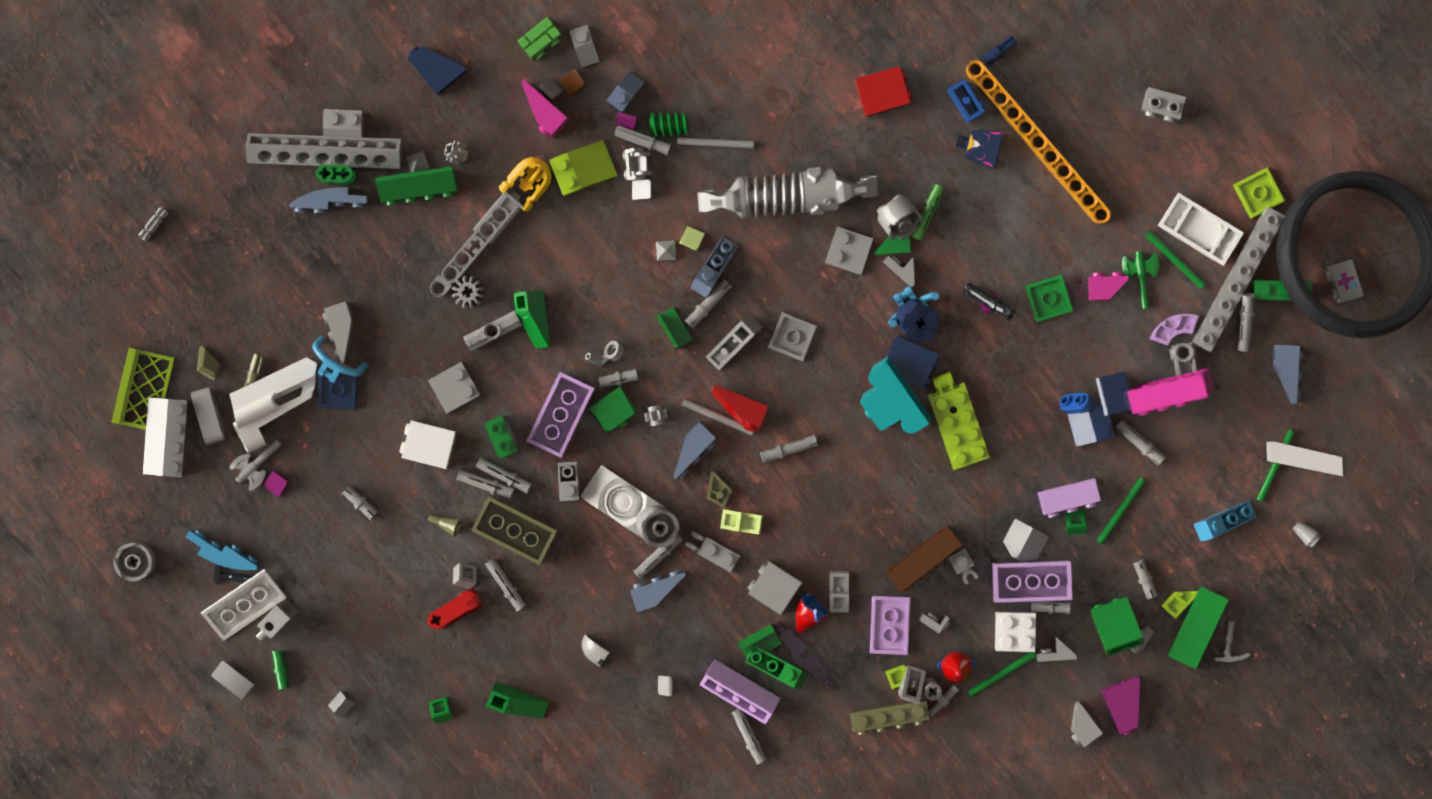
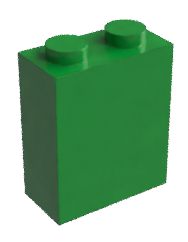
[1090,597,1144,657]

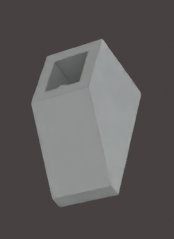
[558,462,580,501]

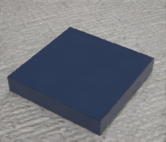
[318,370,358,409]

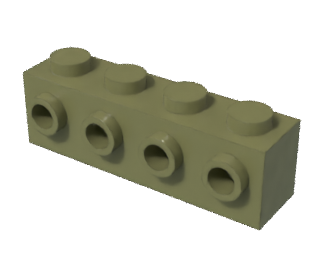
[850,699,930,735]

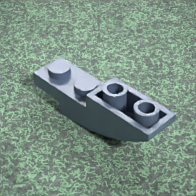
[289,187,369,214]

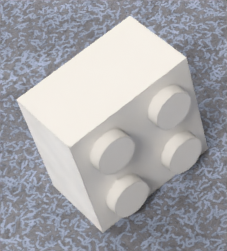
[995,611,1036,652]

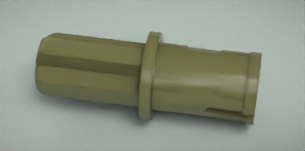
[244,354,264,387]

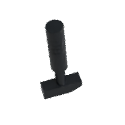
[213,565,253,585]

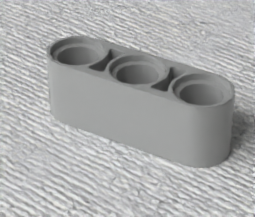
[191,387,226,445]

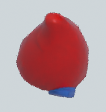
[795,593,828,634]
[936,651,978,683]

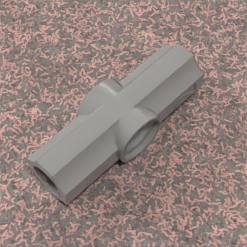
[463,311,522,352]

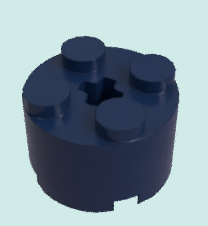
[896,298,939,342]

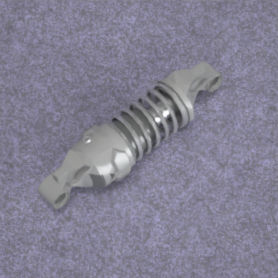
[697,167,879,219]

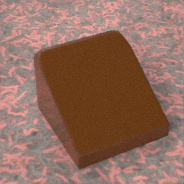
[560,68,586,96]

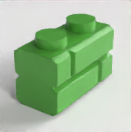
[517,17,562,60]

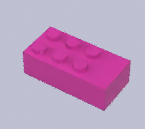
[1127,368,1214,416]

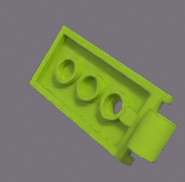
[928,372,990,470]

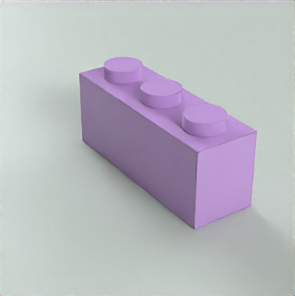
[1037,478,1101,518]

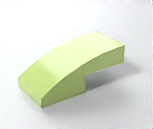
[720,509,763,535]

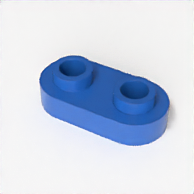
[1060,393,1093,414]

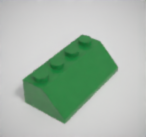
[375,167,458,206]

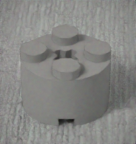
[877,194,922,240]
[636,505,679,548]
[113,542,156,581]

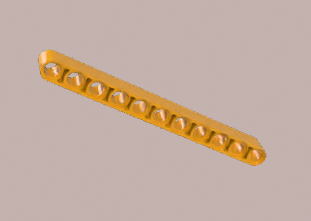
[966,60,1110,224]

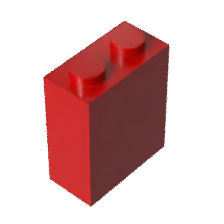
[855,66,913,117]

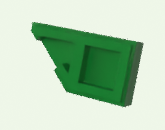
[875,236,911,255]

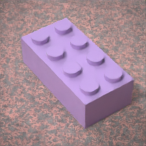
[527,372,595,458]
[992,560,1072,603]

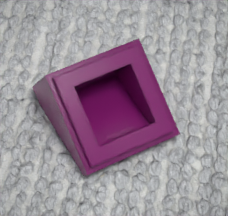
[615,112,637,131]
[263,470,290,497]

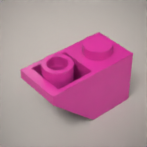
[1088,272,1128,301]

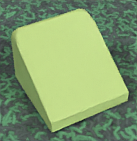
[680,226,705,251]

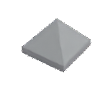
[405,151,430,173]
[656,241,676,261]

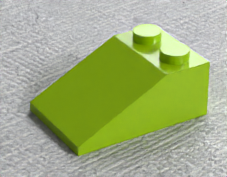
[549,140,618,197]

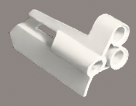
[230,357,317,453]

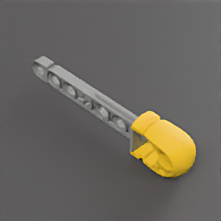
[430,157,552,297]

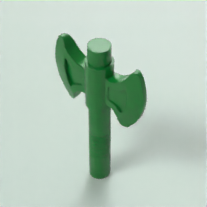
[1122,251,1159,309]

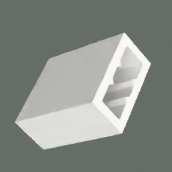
[399,420,457,469]

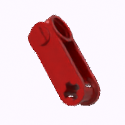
[428,588,484,630]

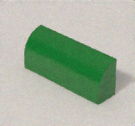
[1168,586,1229,669]

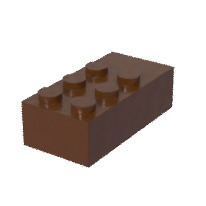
[885,525,962,592]

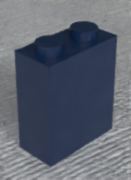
[886,335,940,390]

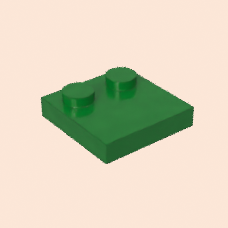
[1025,274,1073,322]

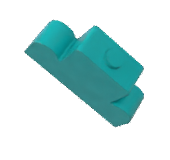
[860,356,932,433]

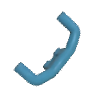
[888,286,939,327]
[312,336,368,383]

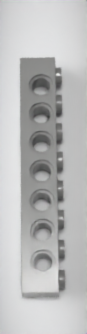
[245,133,402,169]
[1191,207,1285,352]

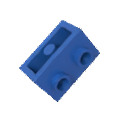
[947,79,985,124]

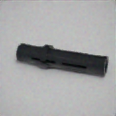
[963,283,1016,320]

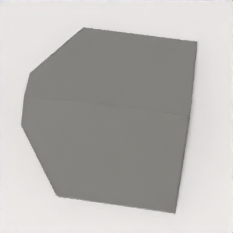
[1003,519,1049,562]

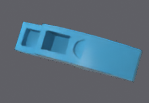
[186,529,260,570]

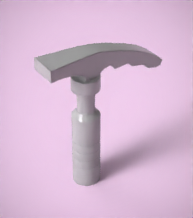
[1213,621,1250,662]

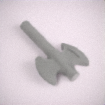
[230,439,282,491]

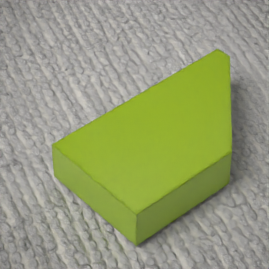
[1161,591,1198,619]
[885,665,907,689]

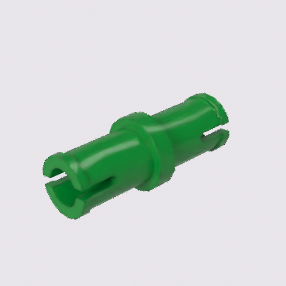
[271,650,290,690]

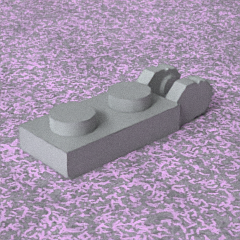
[685,531,740,572]

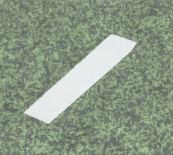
[1266,441,1343,476]

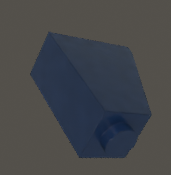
[408,46,468,95]

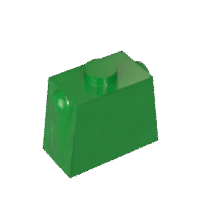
[589,386,637,432]

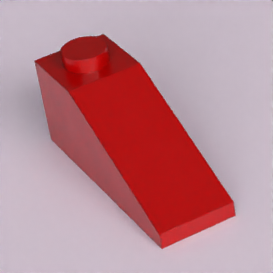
[711,385,768,432]

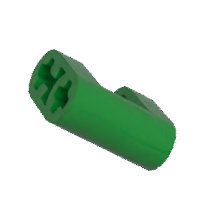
[316,165,357,185]

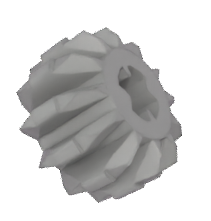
[452,276,484,308]

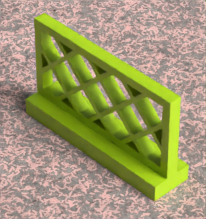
[111,347,174,430]

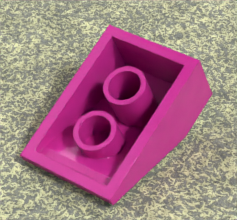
[521,79,569,138]

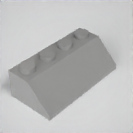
[143,397,187,477]

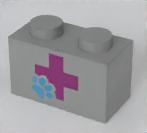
[1326,259,1364,303]

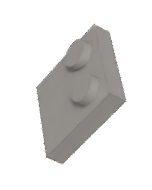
[825,227,873,275]
[428,362,480,414]

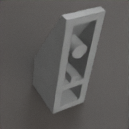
[706,314,762,370]

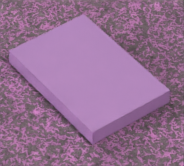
[870,596,911,655]

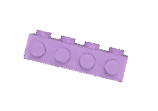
[700,659,781,724]

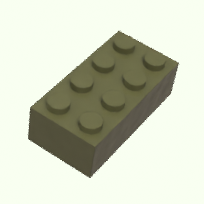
[471,496,558,565]

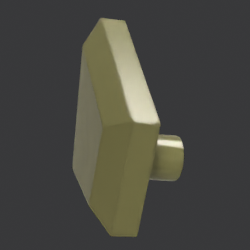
[197,345,222,381]
[707,471,732,508]

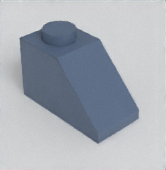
[606,71,645,113]

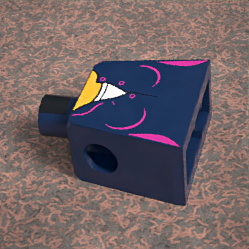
[956,130,1003,169]

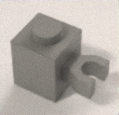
[947,547,978,585]

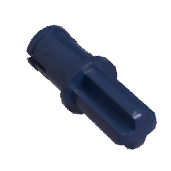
[981,36,1017,67]

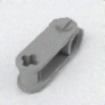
[1169,342,1197,376]

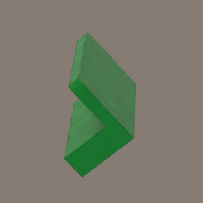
[656,307,693,350]
[738,624,782,658]

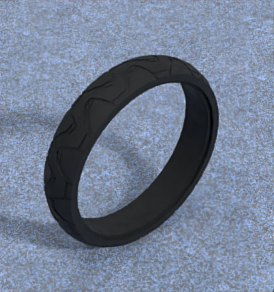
[1277,171,1432,338]

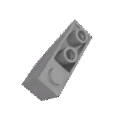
[322,302,354,364]

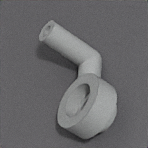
[585,341,624,367]

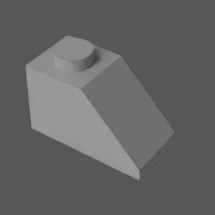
[1071,701,1103,747]

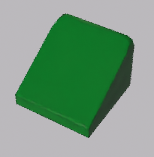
[1066,510,1087,535]
[428,696,453,724]

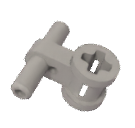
[922,677,959,717]

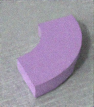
[1150,314,1199,346]

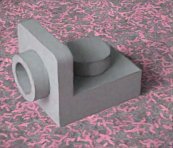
[919,613,950,633]

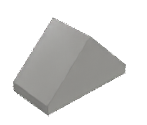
[898,665,926,704]

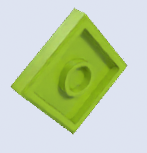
[1233,167,1285,219]

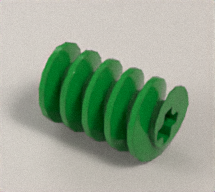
[650,112,688,137]

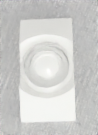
[1158,193,1244,266]
[580,465,665,536]

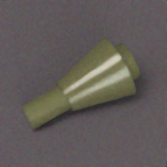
[428,514,463,537]

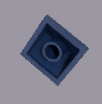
[1096,372,1132,416]

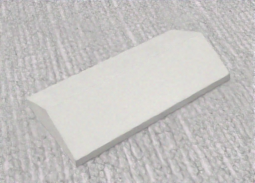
[201,569,286,641]

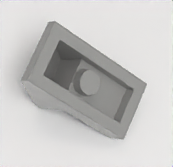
[569,25,600,68]
[883,256,915,288]
[1036,636,1077,662]

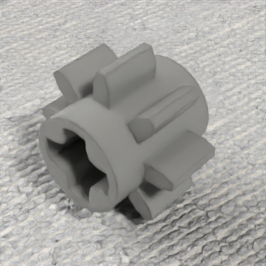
[444,140,468,165]
[644,405,668,426]

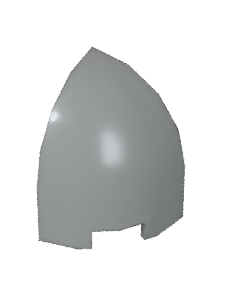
[582,634,610,667]

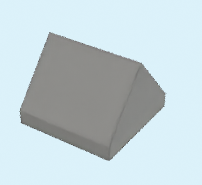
[328,691,355,718]

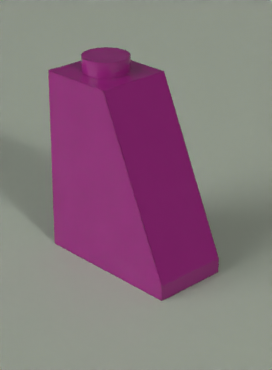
[1101,676,1140,736]

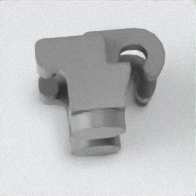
[622,148,652,181]

